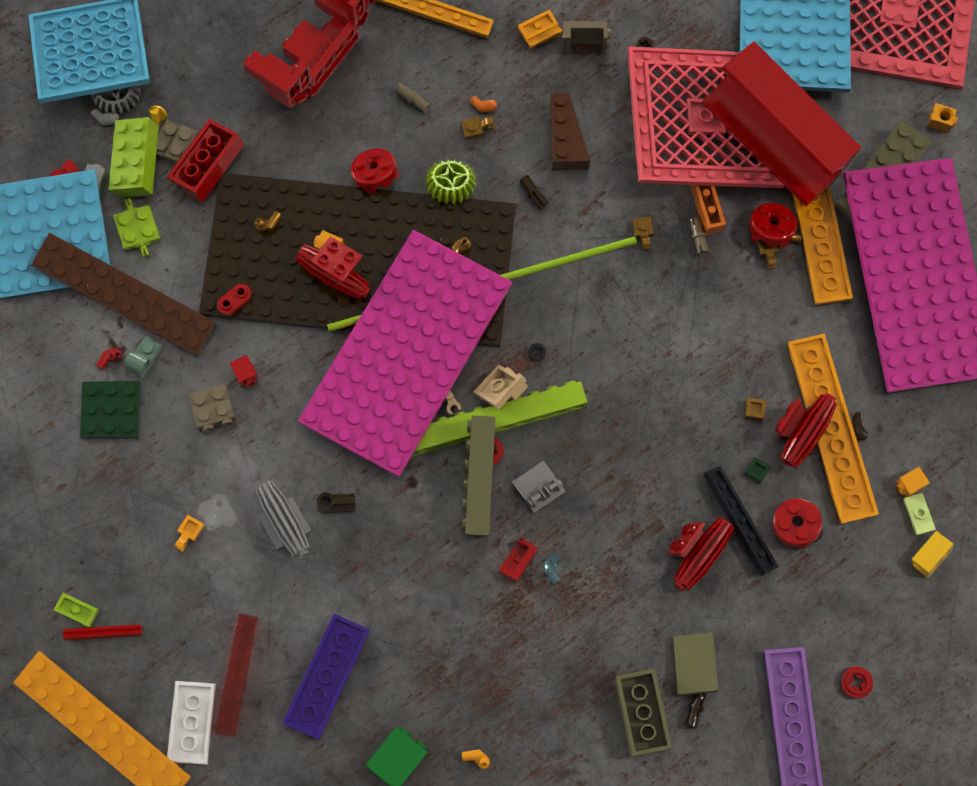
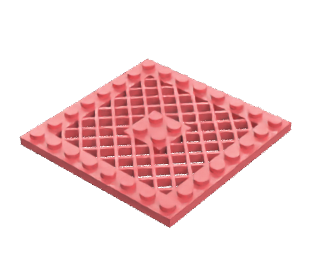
[850,0,975,89]
[627,46,784,188]

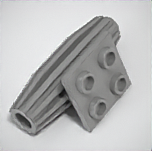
[255,480,311,559]

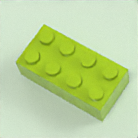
[108,117,159,198]

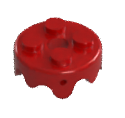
[351,148,399,194]
[749,203,797,248]
[773,498,823,549]

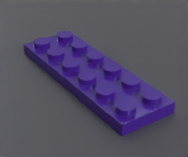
[283,614,370,740]

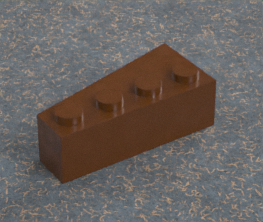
[550,93,590,170]

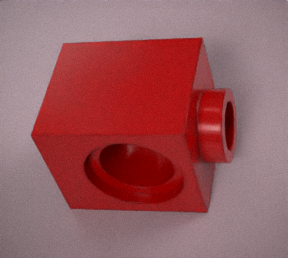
[230,355,259,388]

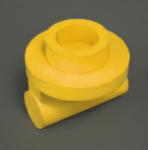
[149,105,167,126]

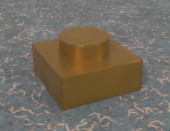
[744,397,767,420]

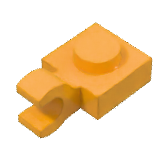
[175,515,205,552]

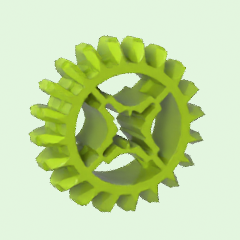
[426,159,476,205]

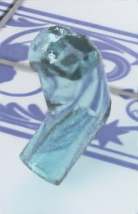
[544,554,561,585]

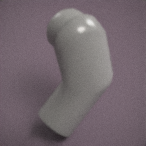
[91,108,119,126]

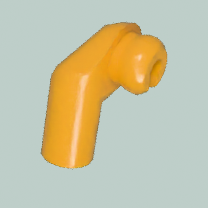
[462,749,490,769]

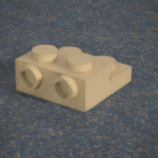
[473,365,528,410]

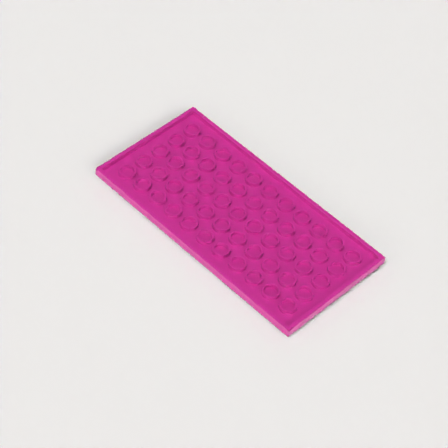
[843,158,977,393]
[298,230,512,478]

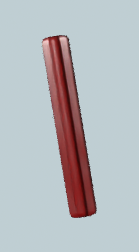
[63,624,142,640]

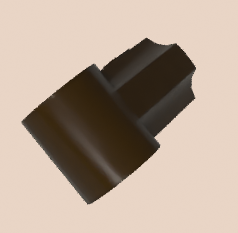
[317,492,355,514]

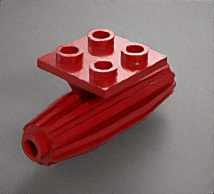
[295,236,371,300]
[775,393,837,469]
[667,517,735,591]

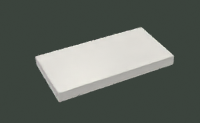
[167,681,216,765]

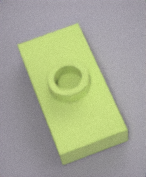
[903,493,936,536]

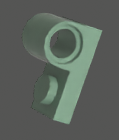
[124,337,162,379]

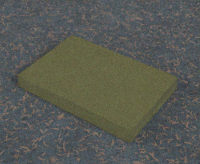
[673,632,718,696]

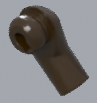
[852,412,868,441]

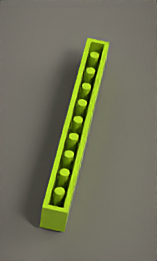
[412,380,588,457]

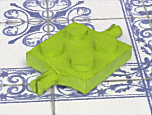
[113,198,161,258]

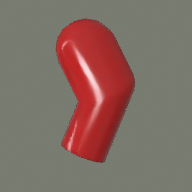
[95,348,122,370]

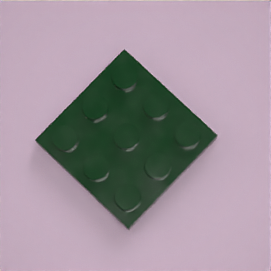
[80,381,141,439]

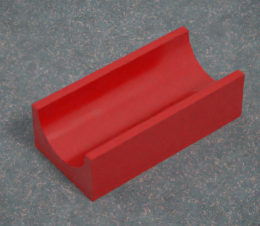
[702,41,862,207]

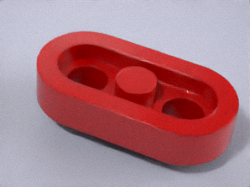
[217,284,252,316]

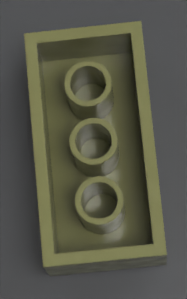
[614,669,672,758]

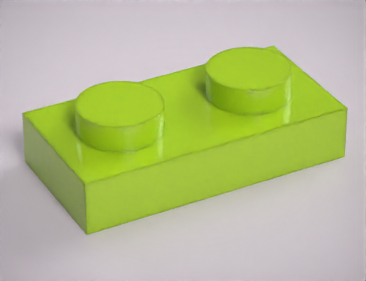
[54,593,99,627]

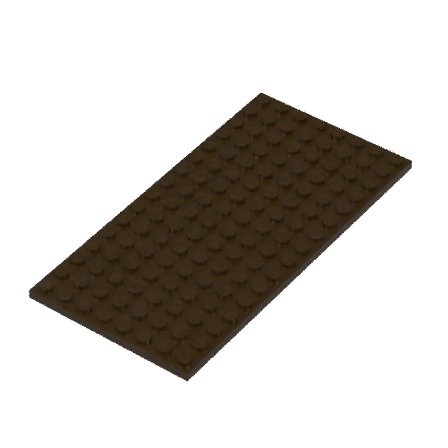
[199,173,516,347]

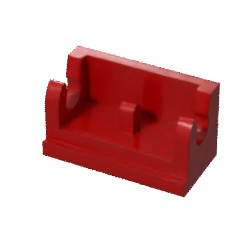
[498,538,538,583]

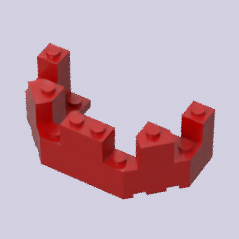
[244,0,375,108]

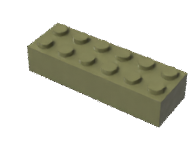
[835,121,931,224]
[462,415,495,536]

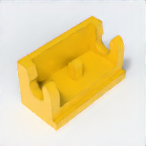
[911,531,954,578]

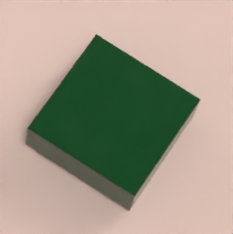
[744,457,771,484]

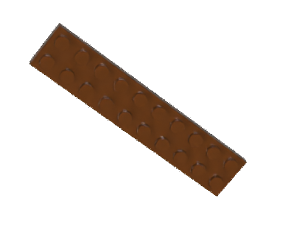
[31,232,216,356]

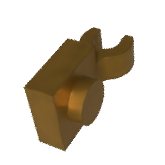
[461,116,495,140]
[632,216,654,250]
[756,240,779,269]

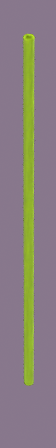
[327,236,637,332]

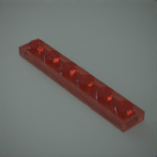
[215,614,259,736]

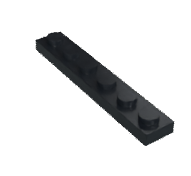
[703,466,779,576]

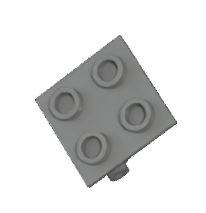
[512,461,566,513]

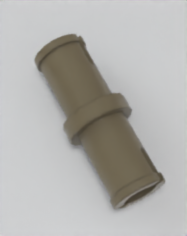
[394,82,431,113]
[689,217,709,256]

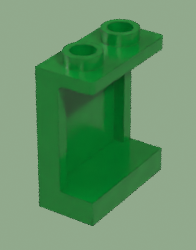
[366,727,428,786]

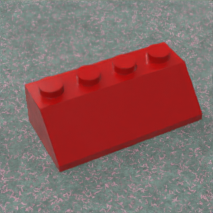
[167,119,244,203]

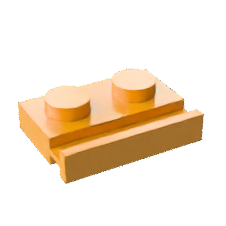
[518,9,562,49]

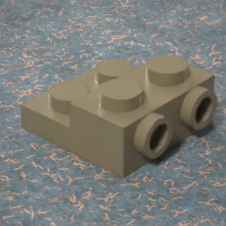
[156,120,199,165]
[188,384,236,432]

